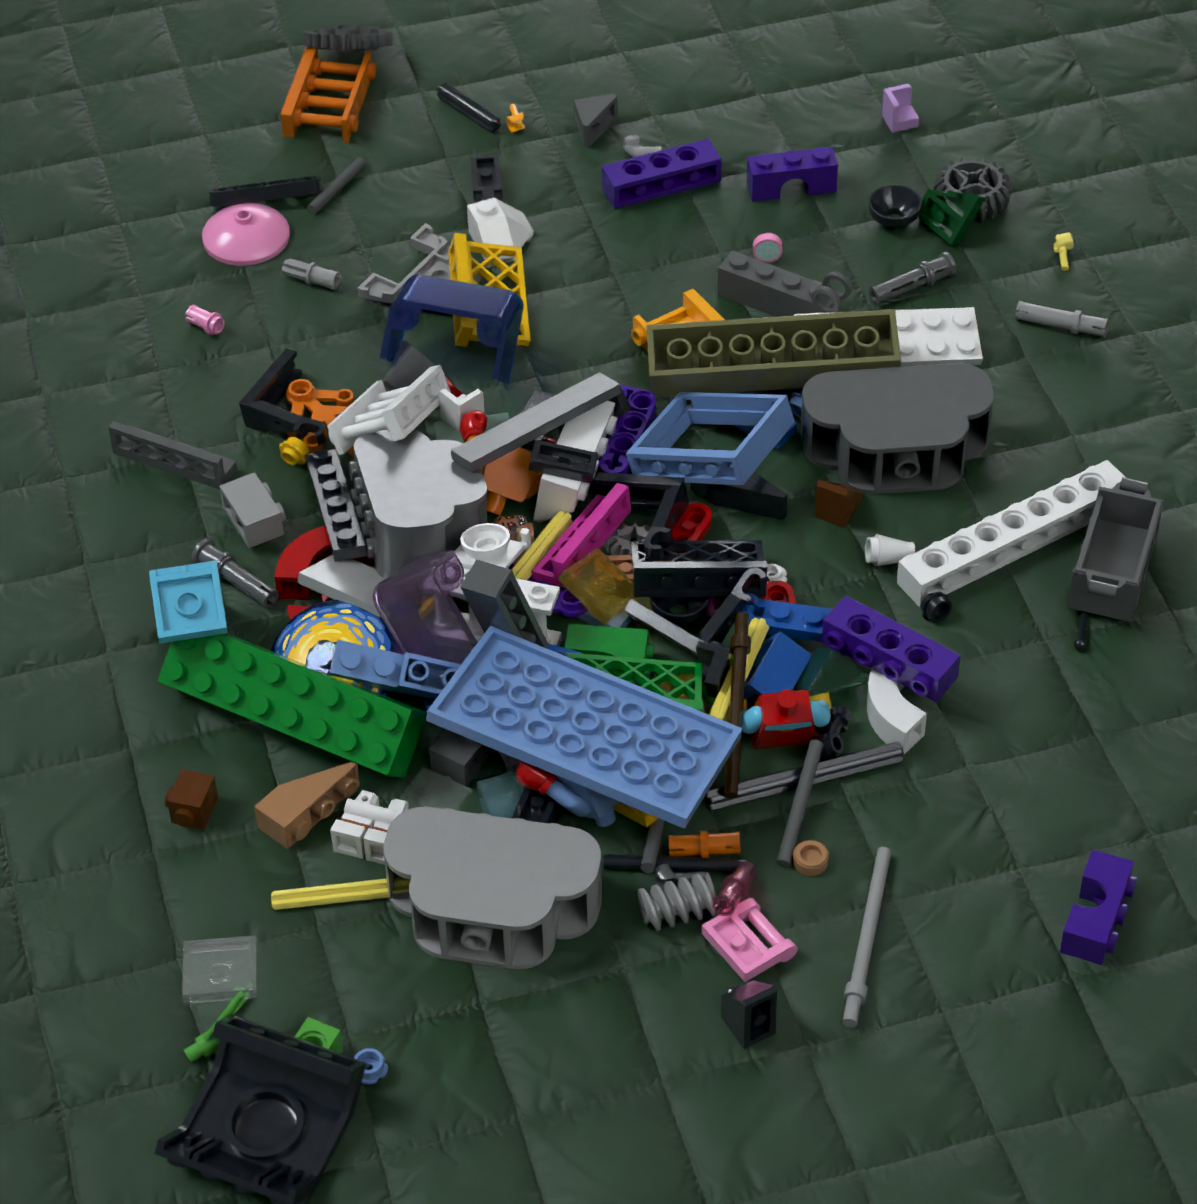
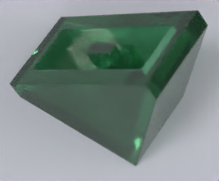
[794,646,869,696]

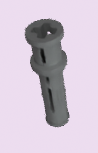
[869,252,957,305]
[191,538,279,609]

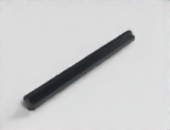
[705,742,904,810]

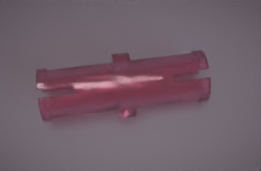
[713,861,758,916]

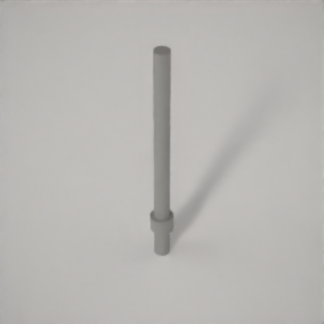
[842,847,891,1028]

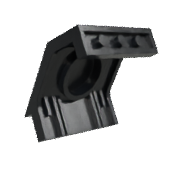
[155,1014,367,1204]

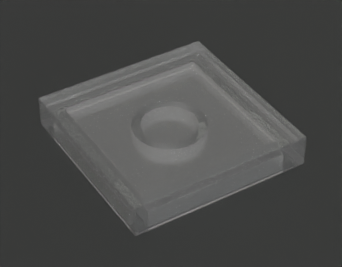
[182,935,258,1004]

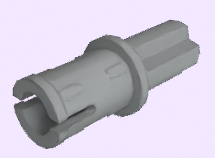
[282,258,341,290]

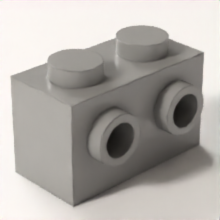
[219,472,286,548]

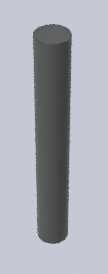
[307,157,366,215]
[641,818,665,873]

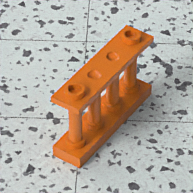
[280,46,377,143]

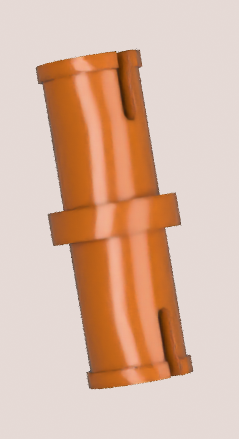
[669,830,741,858]

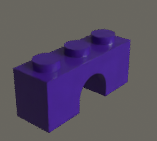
[746,147,838,202]
[1060,849,1138,965]

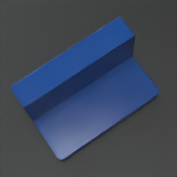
[744,631,811,699]

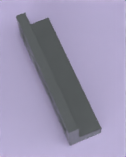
[108,421,237,490]

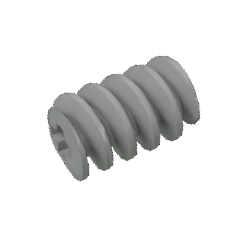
[637,872,717,931]

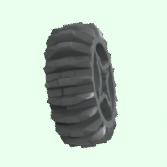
[933,157,1012,223]

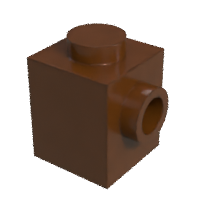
[165,769,218,829]

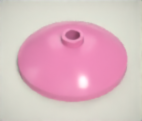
[202,203,290,266]

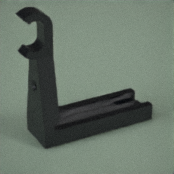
[239,348,328,446]
[594,472,690,560]
[624,568,770,664]

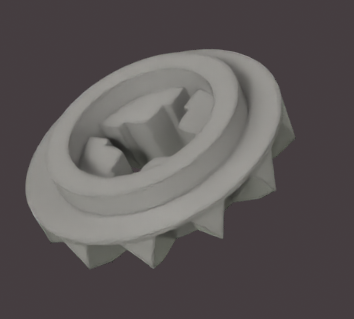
[608,521,650,555]

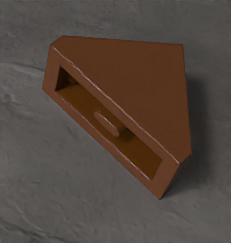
[815,480,865,528]

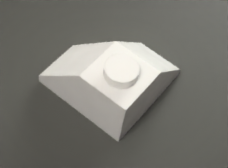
[467,198,533,268]

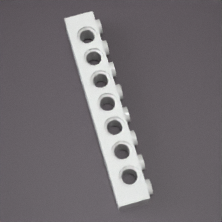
[897,460,1126,607]

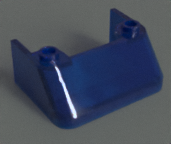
[380,274,524,384]

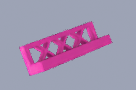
[532,483,632,589]

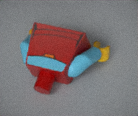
[742,689,832,749]

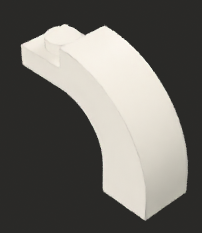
[867,669,927,754]

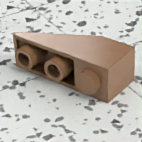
[254,761,360,849]

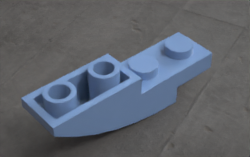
[329,639,461,699]

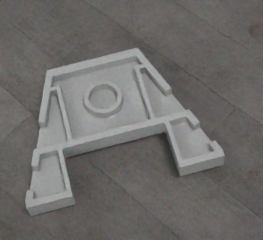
[358,223,482,313]

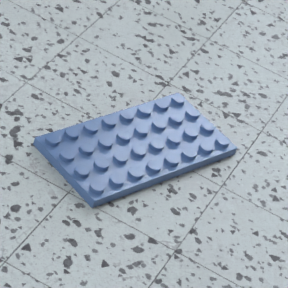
[426,626,743,829]

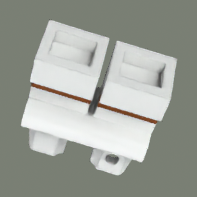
[330,790,409,865]

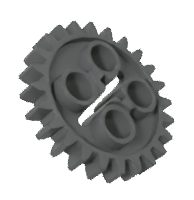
[303,24,393,53]

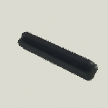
[437,83,501,132]

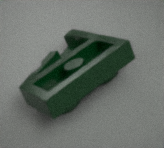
[918,189,986,246]

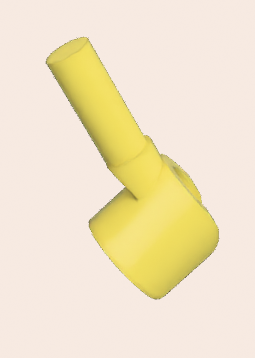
[1053,232,1074,271]

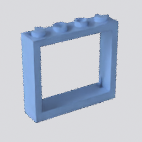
[626,392,795,485]

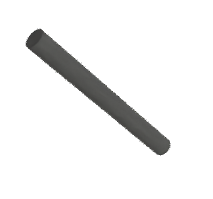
[776,740,823,867]

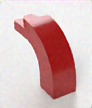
[274,526,375,600]

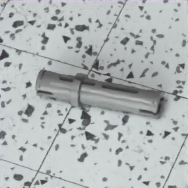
[1015,301,1109,338]

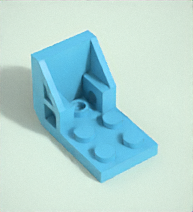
[149,560,228,644]

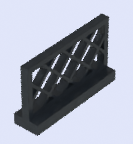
[631,540,767,597]

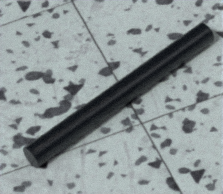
[603,854,746,874]

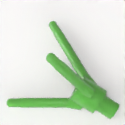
[184,987,254,1062]

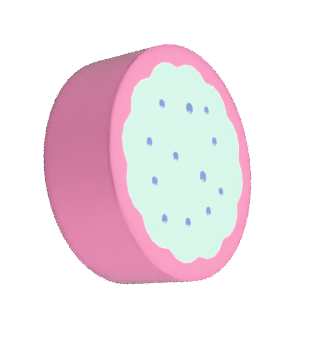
[753,233,783,263]

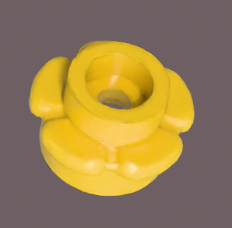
[279,437,309,466]

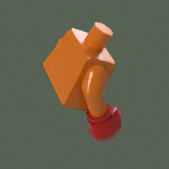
[459,410,557,516]

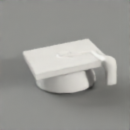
[447,523,531,569]

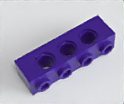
[602,138,722,209]
[822,595,961,702]

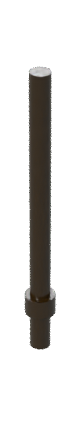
[724,612,751,799]

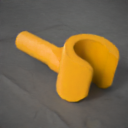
[506,104,525,133]

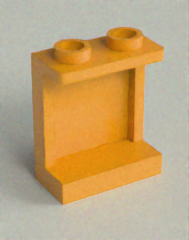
[631,288,725,353]

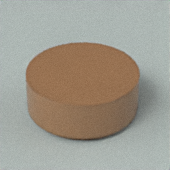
[793,840,829,876]

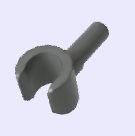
[653,864,705,892]

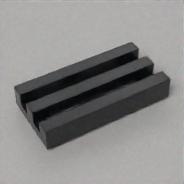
[529,439,599,484]

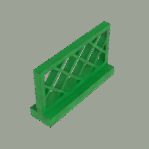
[566,653,703,712]

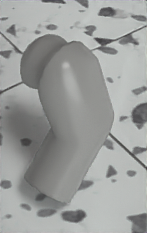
[623,135,662,158]

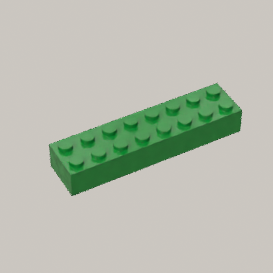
[157,633,427,778]

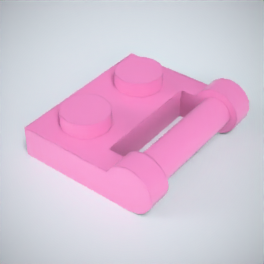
[702,898,798,982]

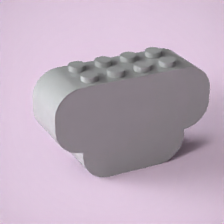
[383,807,602,969]

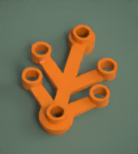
[286,379,354,456]

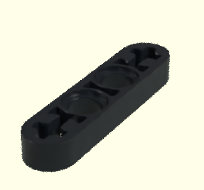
[209,176,322,207]

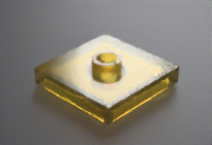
[558,548,641,625]

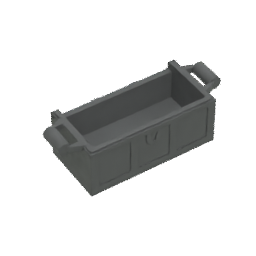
[1067,477,1164,622]

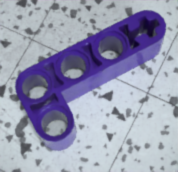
[599,385,657,474]

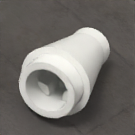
[865,534,915,567]

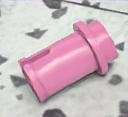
[185,305,225,335]

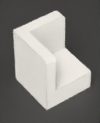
[439,388,484,432]

